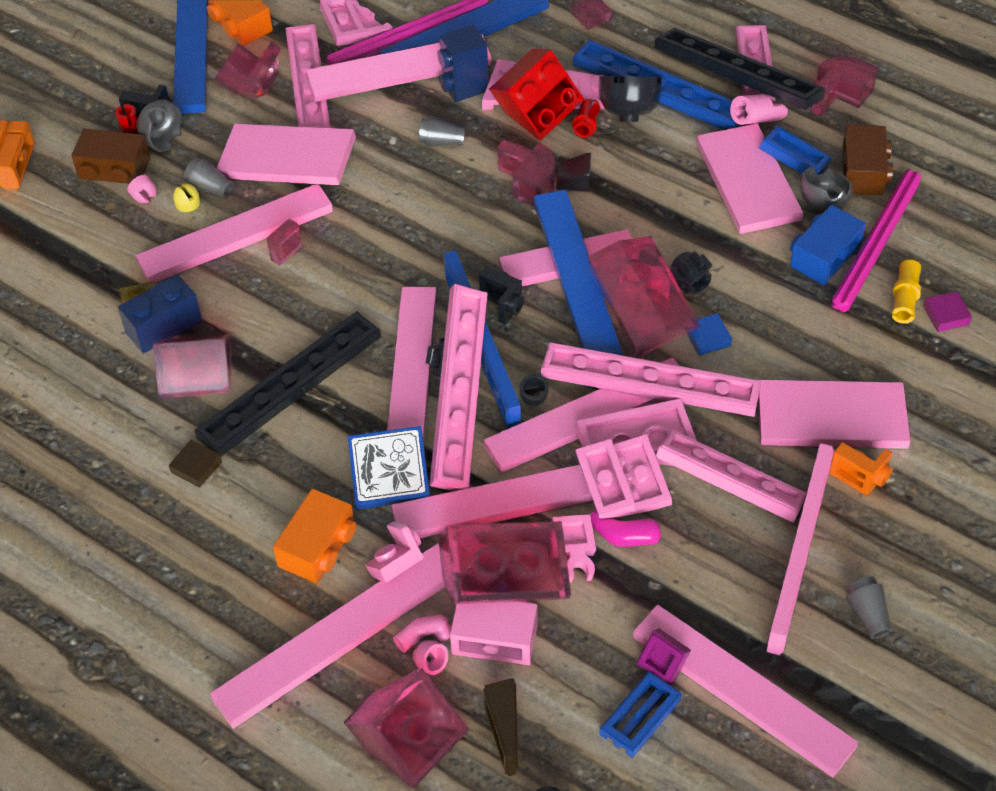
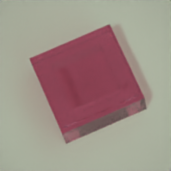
[571,0,613,30]
[266,218,302,265]

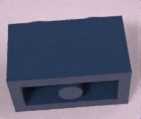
[437,25,489,103]
[117,273,202,354]

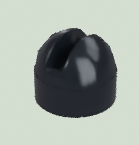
[520,374,549,406]

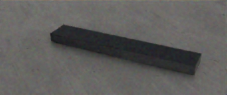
[654,27,825,110]
[194,311,381,456]

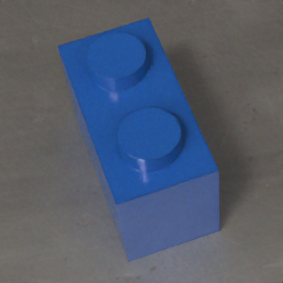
[790,205,866,286]

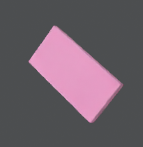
[696,123,803,234]
[216,124,356,185]
[758,380,910,449]

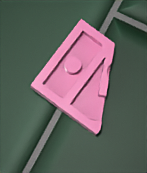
[320,0,393,46]

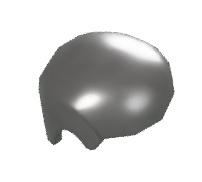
[136,99,182,152]
[802,166,853,211]

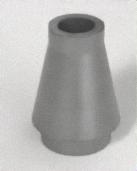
[418,115,465,147]
[184,158,234,199]
[846,576,893,639]

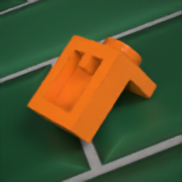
[829,442,893,496]

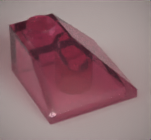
[344,668,469,788]

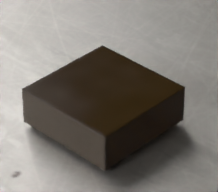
[168,440,222,488]

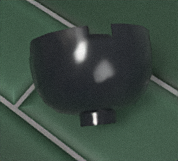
[598,76,662,122]

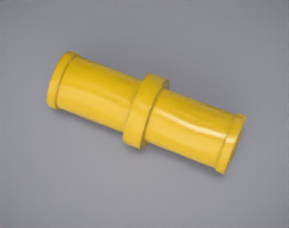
[892,259,921,324]

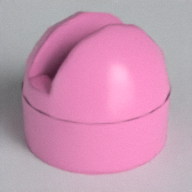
[128,174,157,203]
[413,640,448,675]

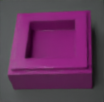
[923,291,972,332]
[636,628,691,685]

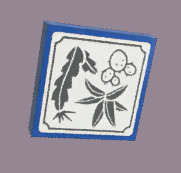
[348,426,430,510]

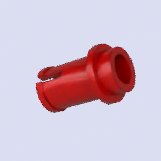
[572,99,601,138]
[115,104,138,134]

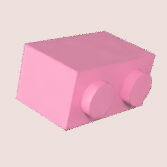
[450,593,538,665]

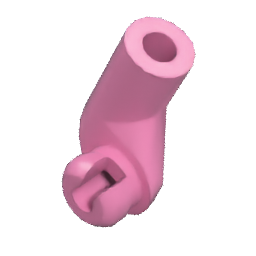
[393,614,452,653]

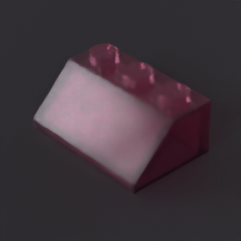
[587,236,700,358]
[439,521,572,604]

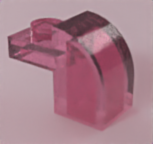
[214,41,282,98]
[810,56,878,117]
[498,139,555,207]

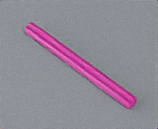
[327,0,489,65]
[831,169,921,312]

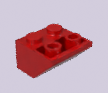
[489,48,584,140]

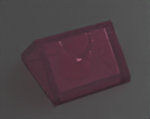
[153,334,231,398]

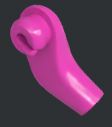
[590,509,661,548]

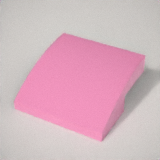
[575,434,672,518]

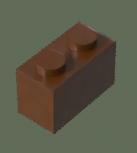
[842,124,893,196]
[71,128,151,184]

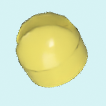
[173,183,201,212]

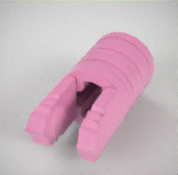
[730,94,788,125]

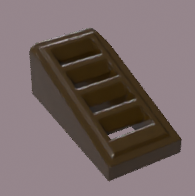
[483,678,518,776]

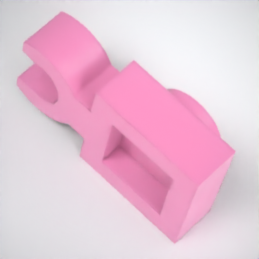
[550,514,596,583]

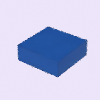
[685,313,732,356]

